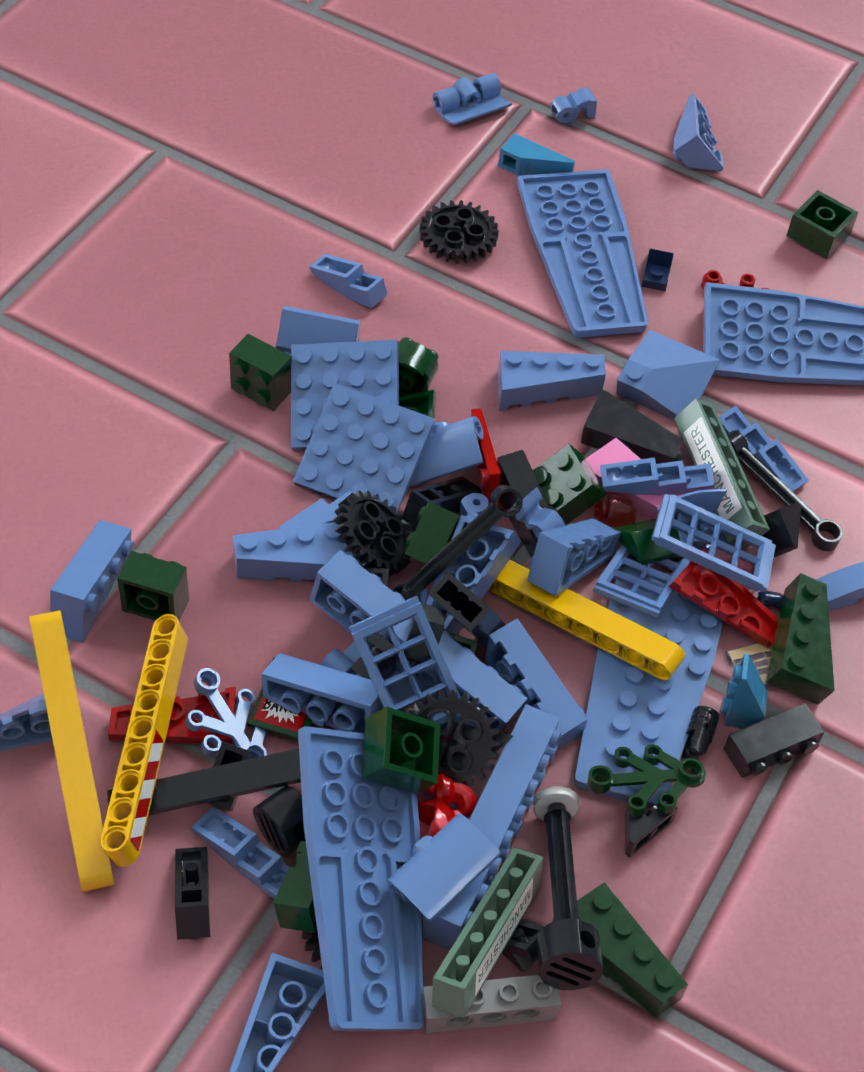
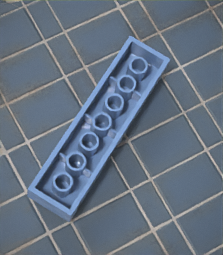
[309,550,528,733]
[422,704,562,951]

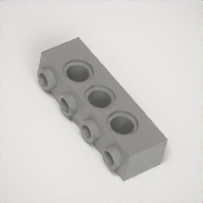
[422,975,561,1034]

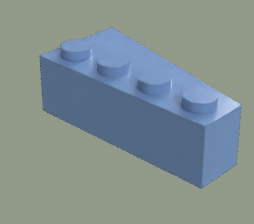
[233,522,353,582]

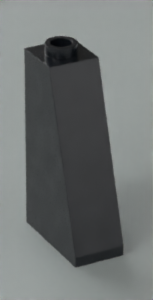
[580,389,684,464]
[497,449,549,558]
[428,572,506,648]

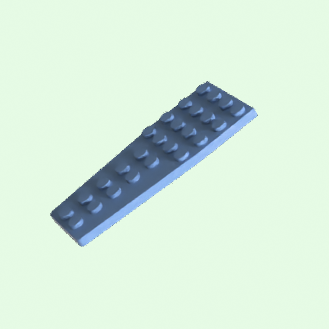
[516,169,648,338]
[703,282,864,386]
[574,566,723,809]
[298,726,423,1031]

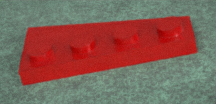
[471,408,500,508]
[668,549,779,648]
[108,686,236,744]

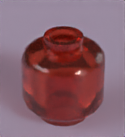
[594,493,637,528]

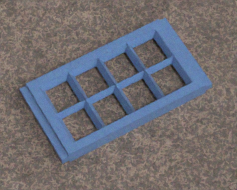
[651,494,776,592]
[593,545,691,618]
[349,596,461,729]

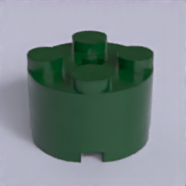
[398,337,439,398]

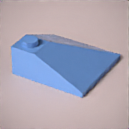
[616,330,720,419]

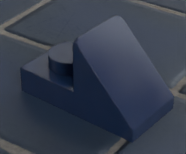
[641,248,674,291]

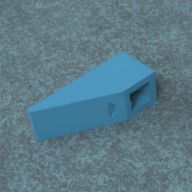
[498,133,575,176]
[720,653,768,729]

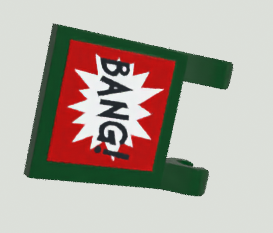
[247,657,312,741]

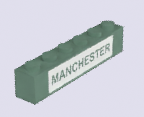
[674,398,770,549]
[432,847,543,1018]

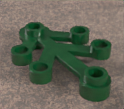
[587,744,706,816]

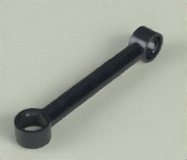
[727,430,843,551]
[392,485,523,601]

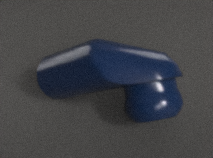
[757,591,784,610]

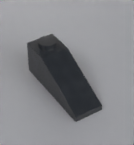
[403,476,482,530]
[175,847,210,940]

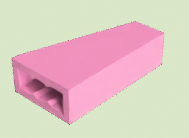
[586,438,682,520]

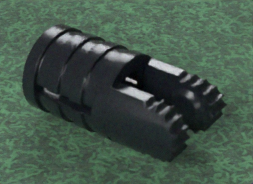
[682,706,720,759]

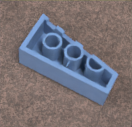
[498,351,606,411]
[426,515,521,635]
[527,518,621,596]
[50,520,134,643]
[484,618,587,751]
[261,653,384,734]
[229,953,326,1072]

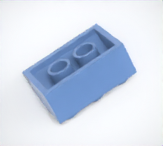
[276,306,360,356]

